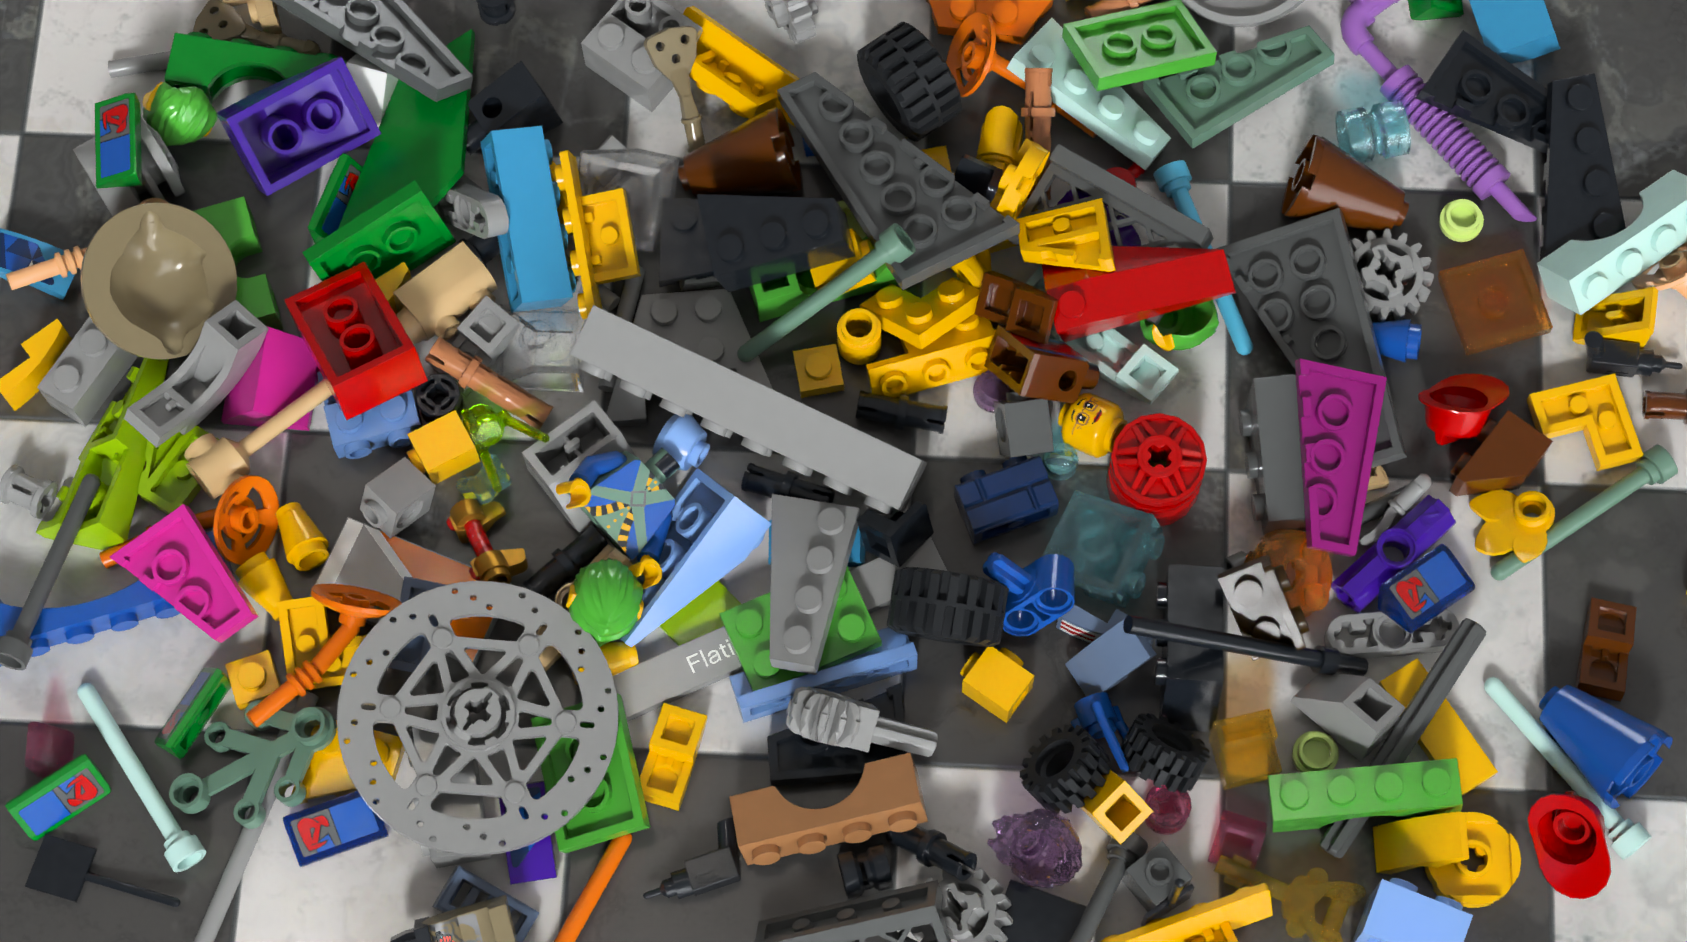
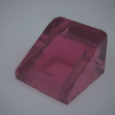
[25,722,75,777]
[1208,810,1267,876]

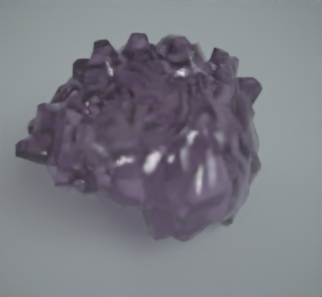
[987,808,1083,888]

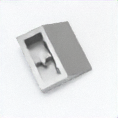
[581,0,703,112]
[522,400,636,535]

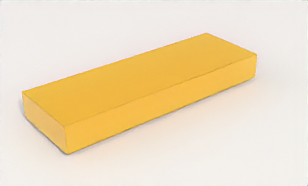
[1379,658,1498,796]

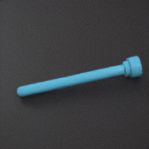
[1153,160,1253,355]

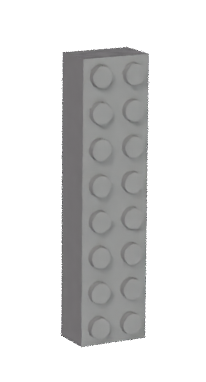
[570,305,928,515]

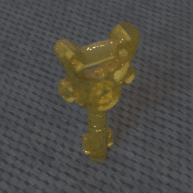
[1214,854,1367,942]

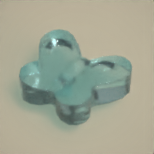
[456,454,512,504]

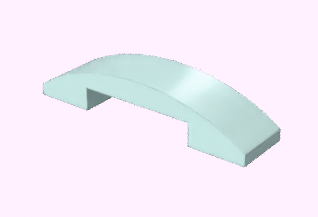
[1026,267,1179,405]

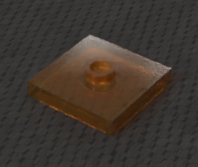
[1437,249,1553,356]

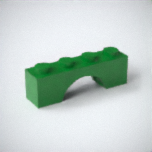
[164,32,347,104]

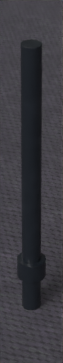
[1123,615,1368,676]

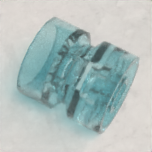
[1336,100,1411,163]

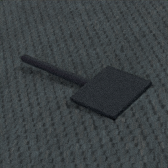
[25,834,181,907]
[1141,878,1194,926]

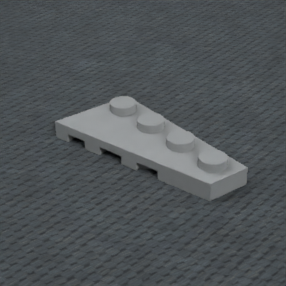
[769,494,861,675]

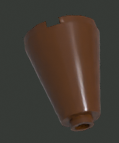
[678,107,803,198]
[1281,134,1409,231]

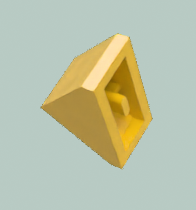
[1572,287,1658,349]

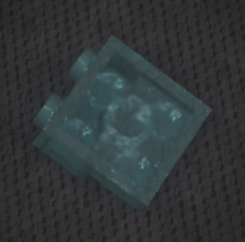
[1042,490,1165,608]

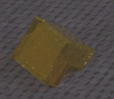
[1208,709,1282,790]

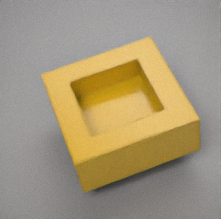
[793,344,844,398]
[225,650,281,710]

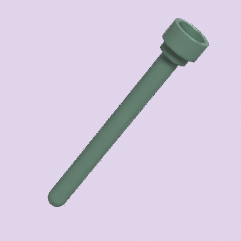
[737,223,916,362]
[1490,444,1678,581]

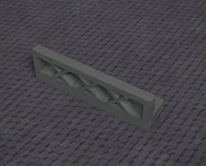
[755,880,951,942]

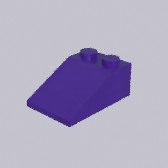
[216,56,381,196]

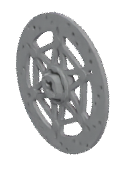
[337,581,618,856]

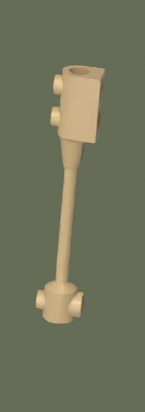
[184,241,497,500]

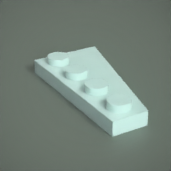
[1007,18,1171,170]

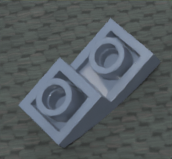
[1065,618,1157,696]

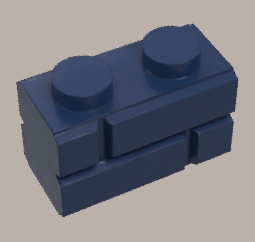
[954,455,1059,544]

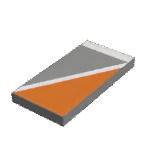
[309,517,511,666]

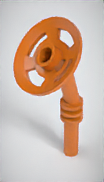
[946,12,1097,138]
[99,475,279,569]
[246,584,402,728]

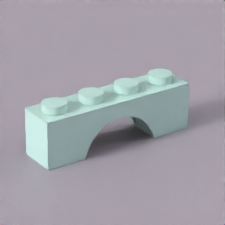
[1537,170,1687,315]

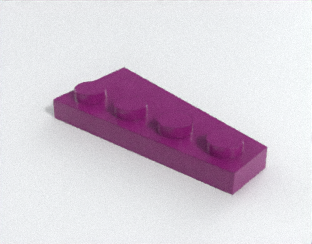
[1295,359,1387,557]

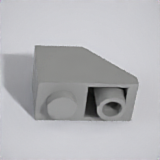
[1291,673,1405,762]

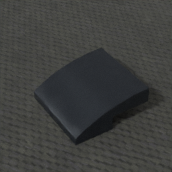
[995,879,1087,942]

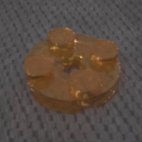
[1244,529,1333,618]

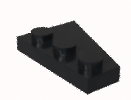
[767,683,908,786]

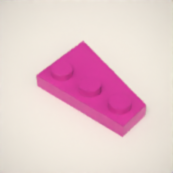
[110,504,259,643]

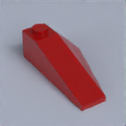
[1042,246,1236,342]

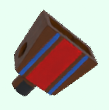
[984,325,1100,403]

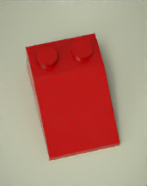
[284,262,428,420]

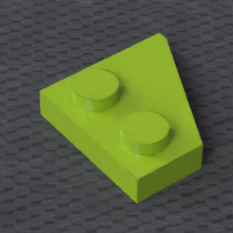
[138,426,219,515]

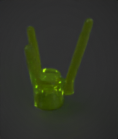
[461,404,550,493]

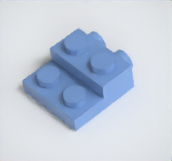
[317,372,423,459]

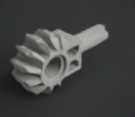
[786,686,938,757]

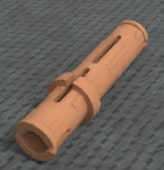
[1021,68,1055,200]
[425,336,553,431]

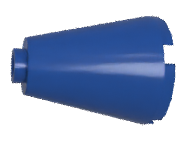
[1539,685,1673,809]

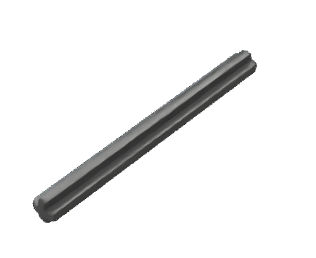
[1320,618,1486,858]

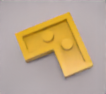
[860,277,980,350]
[1526,373,1643,471]
[277,597,373,690]

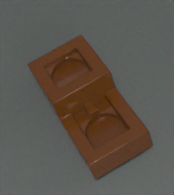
[975,271,1059,344]
[1575,597,1637,702]

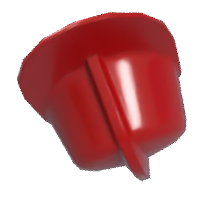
[1418,373,1510,446]
[1528,791,1611,899]

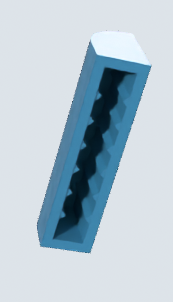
[1469,0,1560,63]

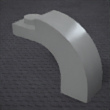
[124,300,268,448]

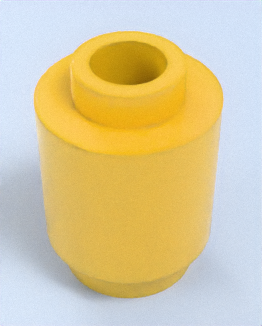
[837,308,881,365]

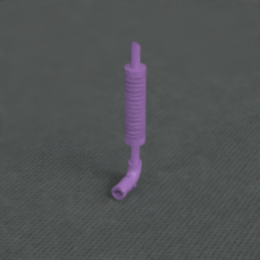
[1340,0,1537,222]

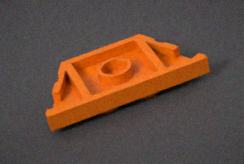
[926,0,1053,45]

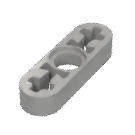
[437,181,509,239]
[1324,607,1459,659]

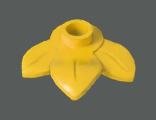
[1469,489,1555,563]

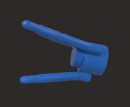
[1070,692,1129,773]

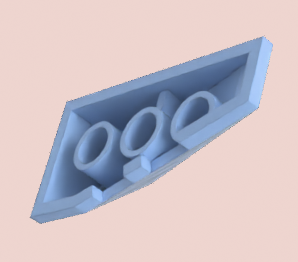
[620,468,771,648]

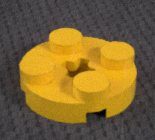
[990,138,1050,220]
[1424,812,1521,908]

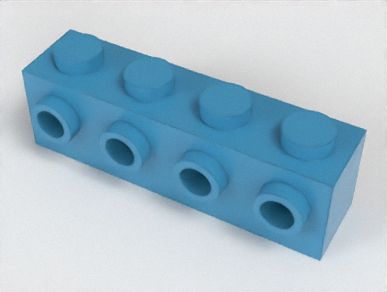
[480,126,576,313]

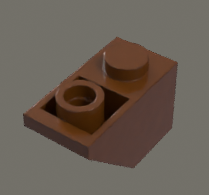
[1449,410,1553,496]

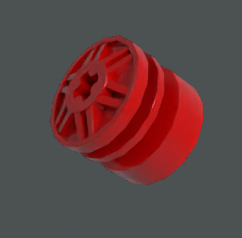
[1106,413,1207,527]

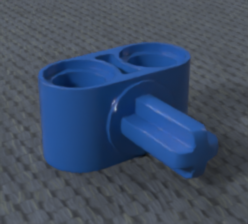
[982,552,1075,637]

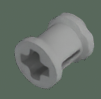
[0,465,58,519]

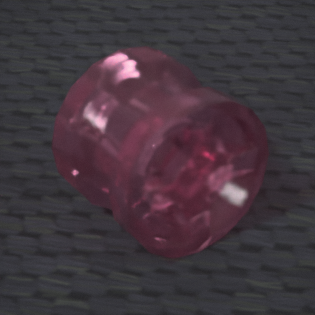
[1144,785,1192,835]

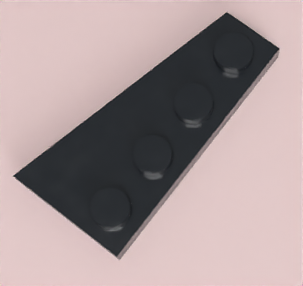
[1416,30,1548,154]
[1540,73,1626,261]

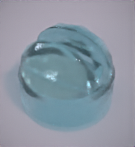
[1042,442,1079,481]

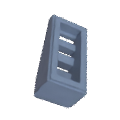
[432,866,539,942]

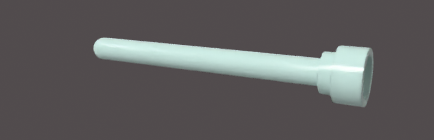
[1484,677,1652,860]
[77,683,206,872]

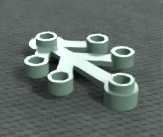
[169,700,337,829]

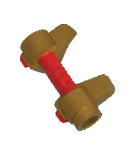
[446,499,528,584]

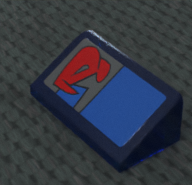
[1377,544,1475,634]
[282,791,389,867]

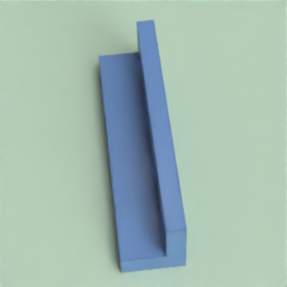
[729,627,918,723]

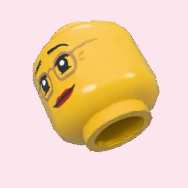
[1058,393,1127,458]

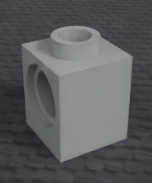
[360,457,436,539]

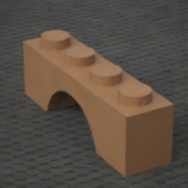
[729,753,928,865]

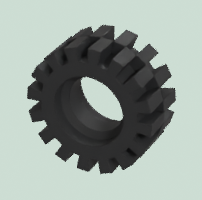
[1120,713,1210,793]
[1020,724,1110,814]

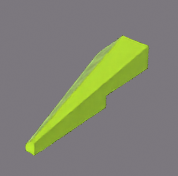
[36,358,169,550]

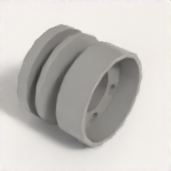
[73,117,185,216]

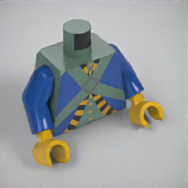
[555,448,680,589]

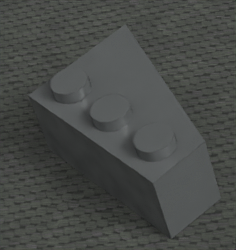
[1238,374,1306,535]

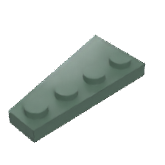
[1143,25,1335,149]

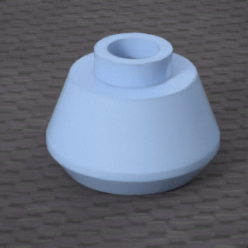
[652,414,710,471]

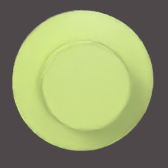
[1439,199,1484,242]
[1292,731,1339,772]

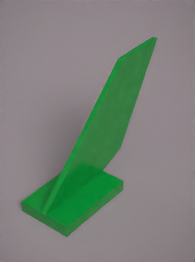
[302,29,475,281]

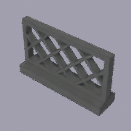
[1007,144,1214,326]

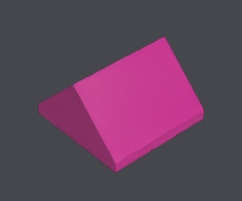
[221,326,319,431]

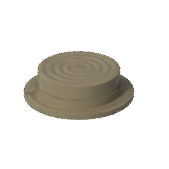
[80,202,237,360]

